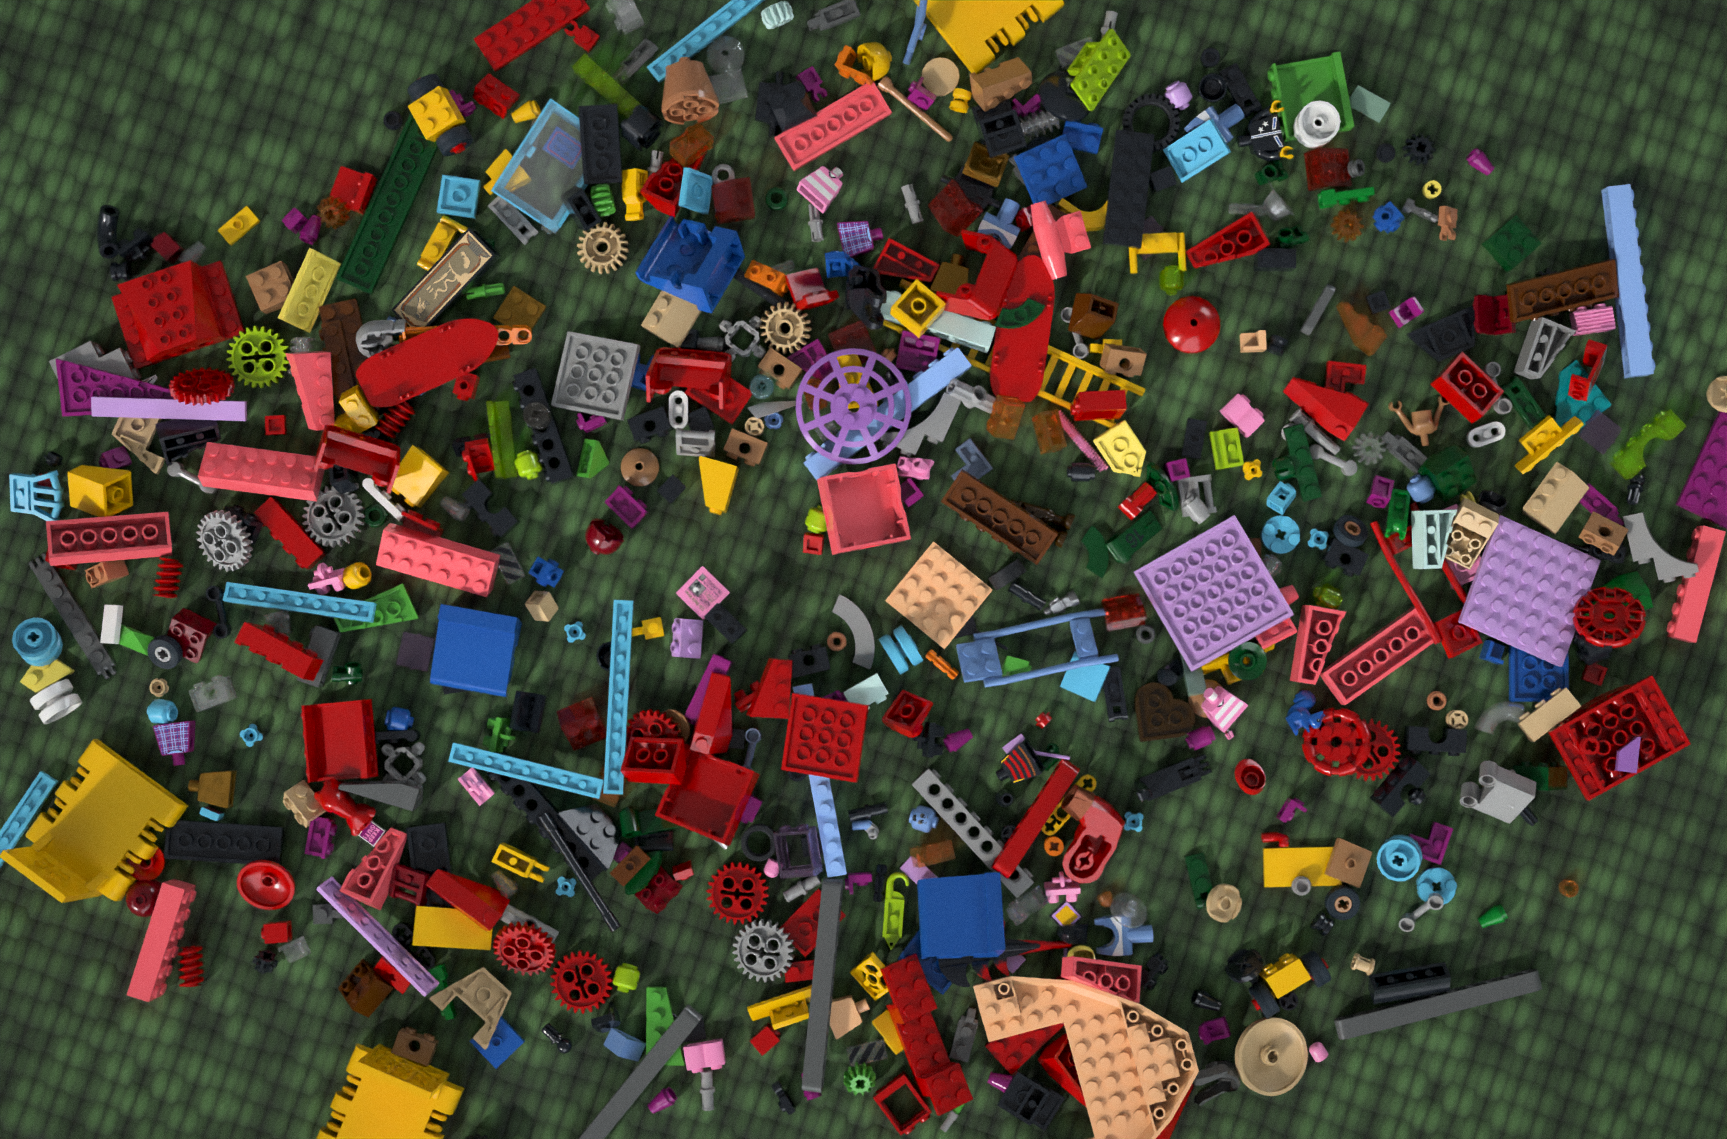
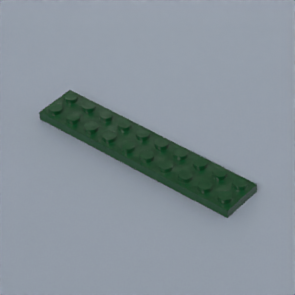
[336,112,438,295]

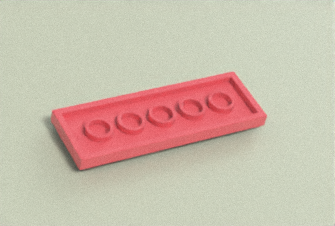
[774,81,892,171]

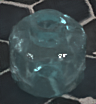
[749,374,774,399]

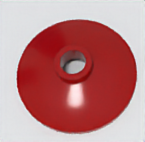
[127,848,165,881]

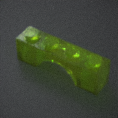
[572,53,642,119]
[1609,409,1687,480]

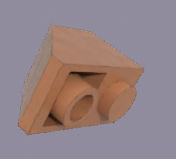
[85,560,129,588]

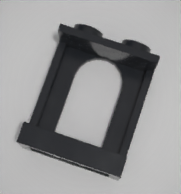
[704,603,747,644]

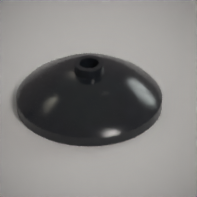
[1039,71,1091,122]

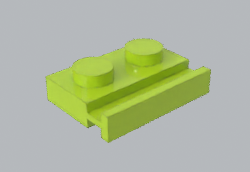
[1209,427,1244,470]

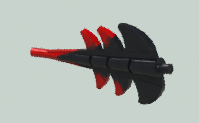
[938,920,1071,987]

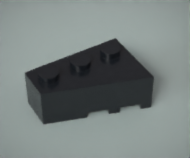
[155,419,221,467]

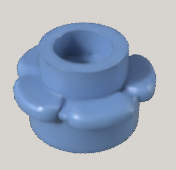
[764,412,783,430]

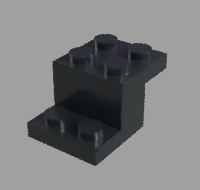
[971,99,1027,159]
[997,1071,1065,1131]

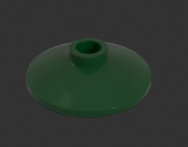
[1228,642,1267,680]

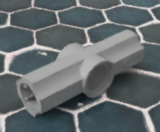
[946,378,1002,415]
[500,904,559,943]

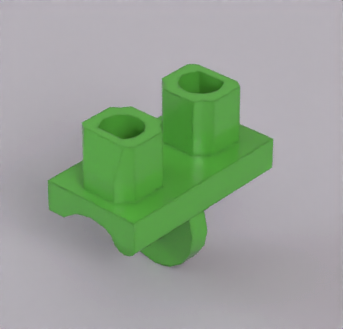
[482,717,516,753]

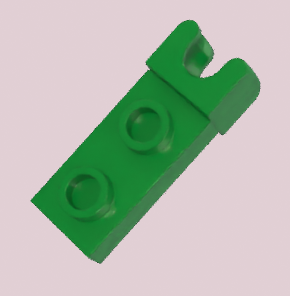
[1318,187,1375,209]
[1385,488,1410,540]
[427,964,457,1021]

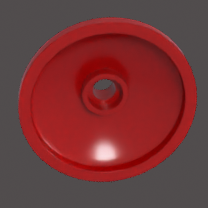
[1163,296,1220,354]
[237,860,295,910]

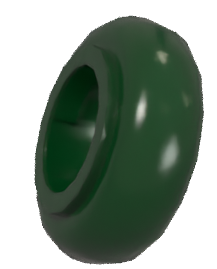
[765,187,789,210]
[364,504,388,528]

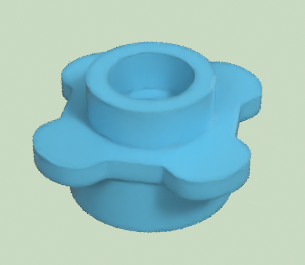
[1308,529,1329,550]
[564,621,586,643]
[240,724,263,747]
[1124,812,1144,832]
[556,876,577,897]

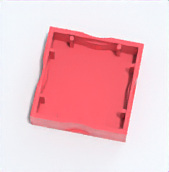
[817,463,911,555]

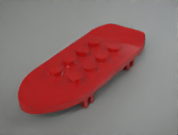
[990,255,1055,402]
[356,318,499,407]

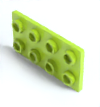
[1067,29,1131,111]

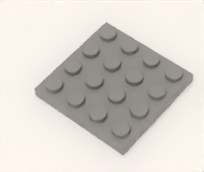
[551,331,640,421]

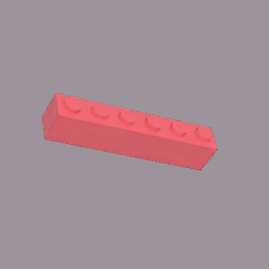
[1667,525,1726,643]

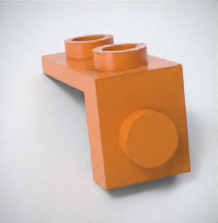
[835,45,873,85]
[744,260,789,297]

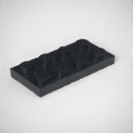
[578,104,623,184]

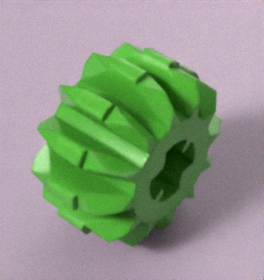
[590,183,616,217]
[843,1062,876,1096]

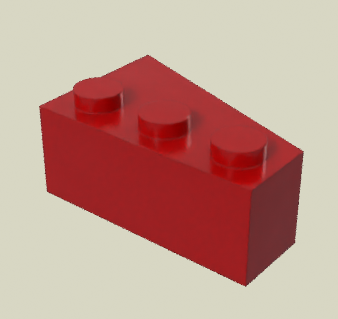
[873,238,941,282]
[746,658,793,719]

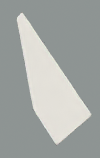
[748,401,804,419]

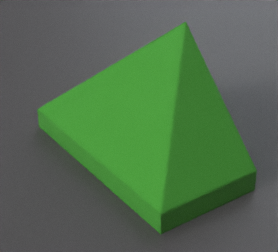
[576,439,610,478]
[119,624,155,656]

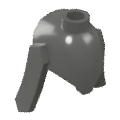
[1193,1060,1241,1106]

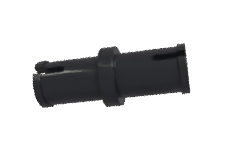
[1007,581,1046,611]
[848,801,888,822]

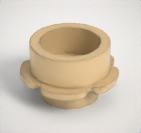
[150,678,169,697]

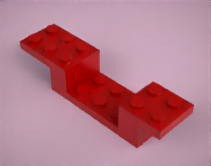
[880,953,973,1116]

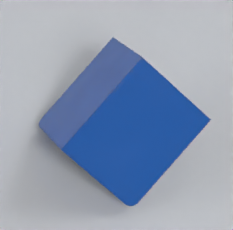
[1479,640,1505,665]

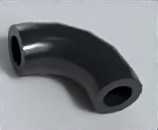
[97,205,120,259]

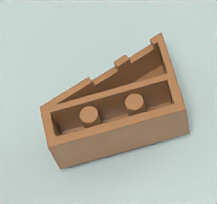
[969,57,1032,112]

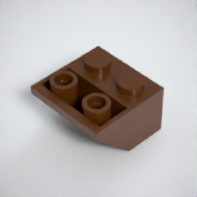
[1068,293,1119,340]
[338,958,393,1018]

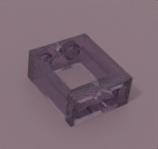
[773,824,823,879]

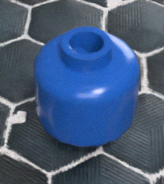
[384,707,414,731]

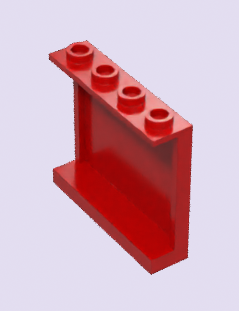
[301,699,378,783]

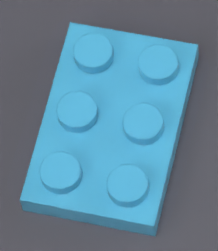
[1163,119,1231,183]

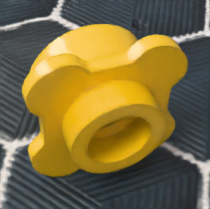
[1243,459,1262,480]

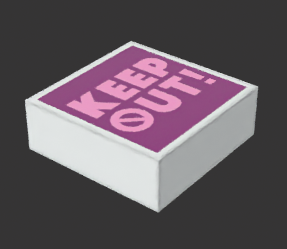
[358,820,386,847]

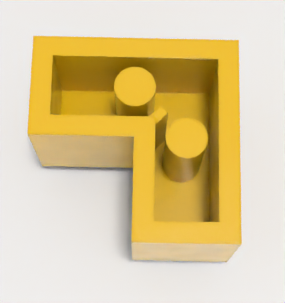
[334,385,380,433]

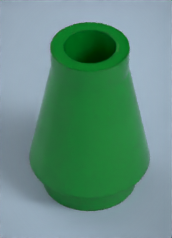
[1477,904,1508,928]

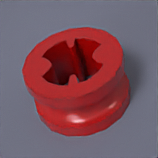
[1579,737,1600,755]

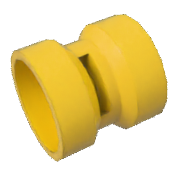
[949,88,972,113]

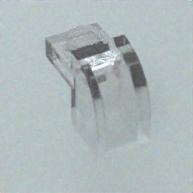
[1006,885,1049,926]

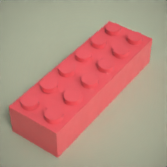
[198,442,325,502]
[46,512,172,566]
[376,523,501,597]
[1320,607,1434,705]
[127,879,197,1002]

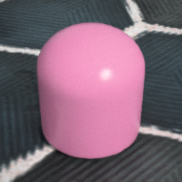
[764,858,782,878]
[1309,1042,1329,1062]

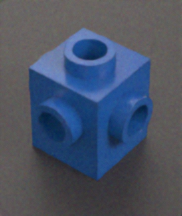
[1372,201,1405,234]
[528,557,564,588]

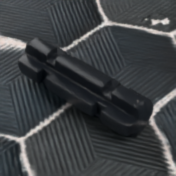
[873,864,887,902]

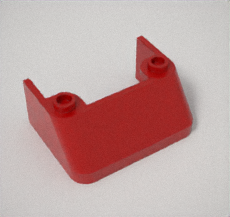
[936,229,1018,320]
[646,347,732,409]
[313,425,401,494]

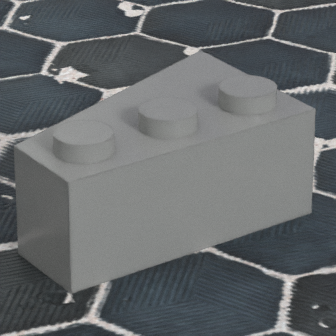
[1513,317,1576,379]

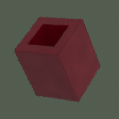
[151,232,186,264]

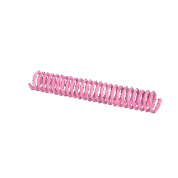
[1054,410,1109,472]

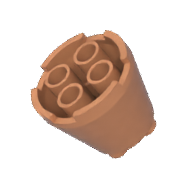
[662,57,719,125]

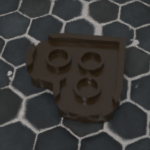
[1134,682,1195,742]

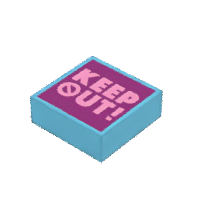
[200,806,225,821]

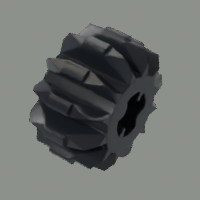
[1402,132,1436,166]

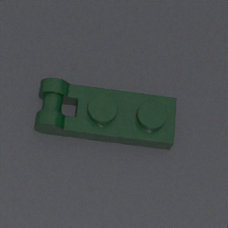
[1500,376,1547,430]
[1184,852,1212,910]

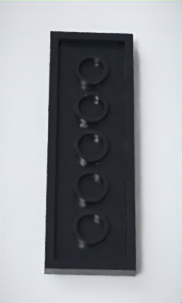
[1102,129,1154,249]
[164,820,284,865]
[406,822,455,908]

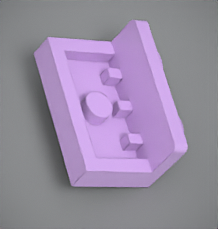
[670,618,703,659]

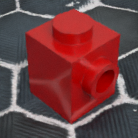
[453,373,480,401]

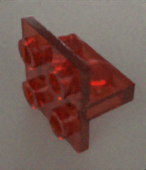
[1101,593,1147,631]

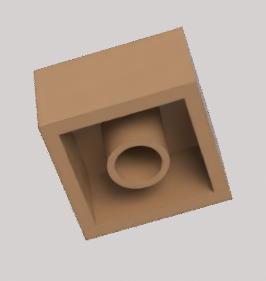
[246,261,294,314]

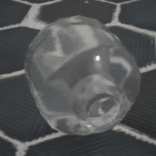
[1261,554,1283,580]

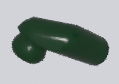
[1042,743,1059,772]

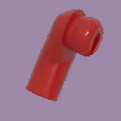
[1261,832,1290,847]

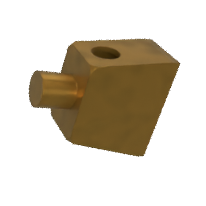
[930,254,968,295]
[188,770,237,808]

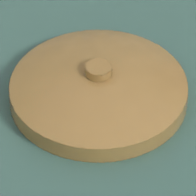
[1235,1017,1308,1096]

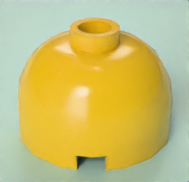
[857,42,892,81]

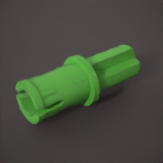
[466,283,505,300]

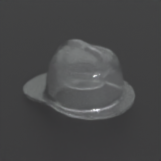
[1263,180,1295,221]

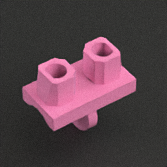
[897,457,934,480]
[308,563,346,595]
[458,768,495,806]
[1044,871,1080,903]

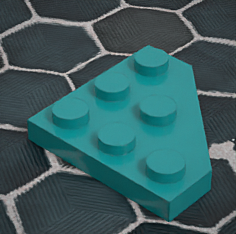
[1553,360,1611,440]

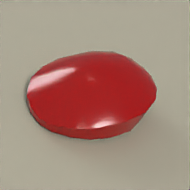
[1234,759,1266,795]

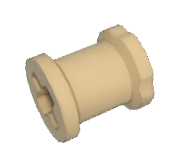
[1351,953,1375,975]

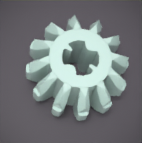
[761,1,794,29]

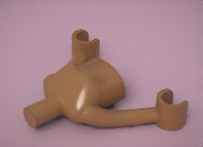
[1388,396,1449,446]

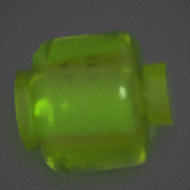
[1159,266,1184,295]
[1313,583,1343,610]

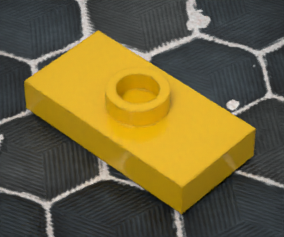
[218,206,260,246]

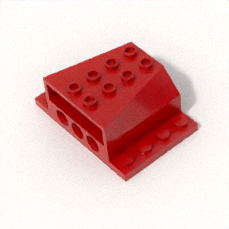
[111,260,246,370]
[1548,675,1691,801]

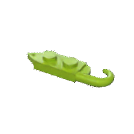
[882,872,909,950]

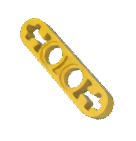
[1041,774,1096,836]

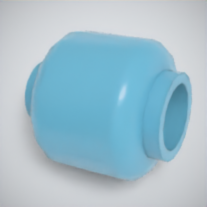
[147,699,178,725]

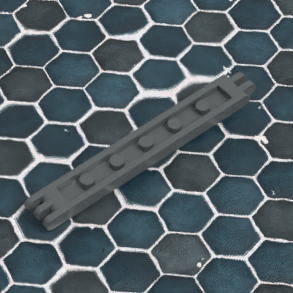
[28,552,117,679]

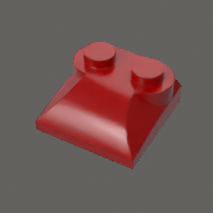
[881,690,933,738]

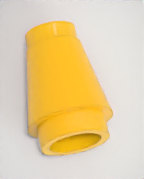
[511,100,541,123]

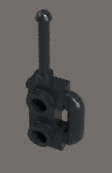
[1556,534,1627,564]

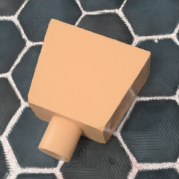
[830,995,870,1039]

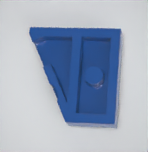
[825,251,861,278]

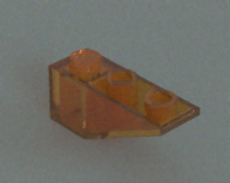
[1336,301,1387,357]

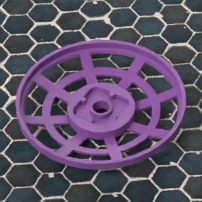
[796,348,912,465]

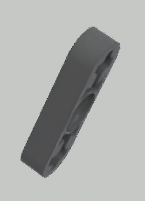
[1300,283,1336,336]

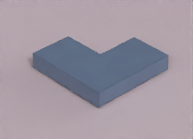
[951,438,993,481]

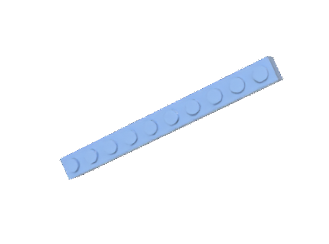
[1601,184,1655,378]
[804,347,972,480]
[793,683,847,878]

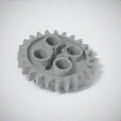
[302,486,365,548]
[196,510,253,572]
[732,919,795,982]

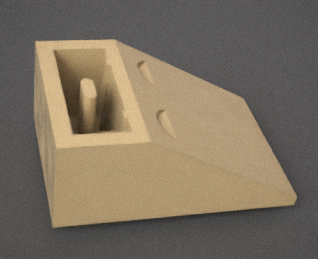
[1445,497,1499,570]

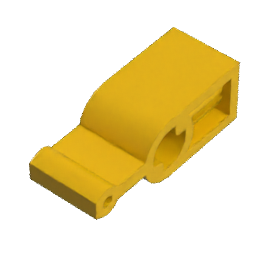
[622,168,648,221]

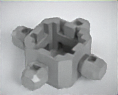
[719,316,766,361]
[381,742,427,785]

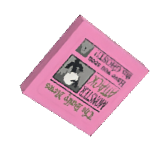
[676,566,730,620]

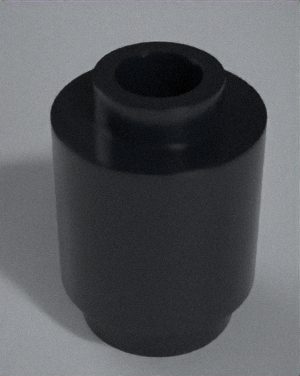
[1067,462,1095,482]

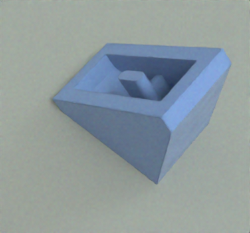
[604,1028,646,1061]

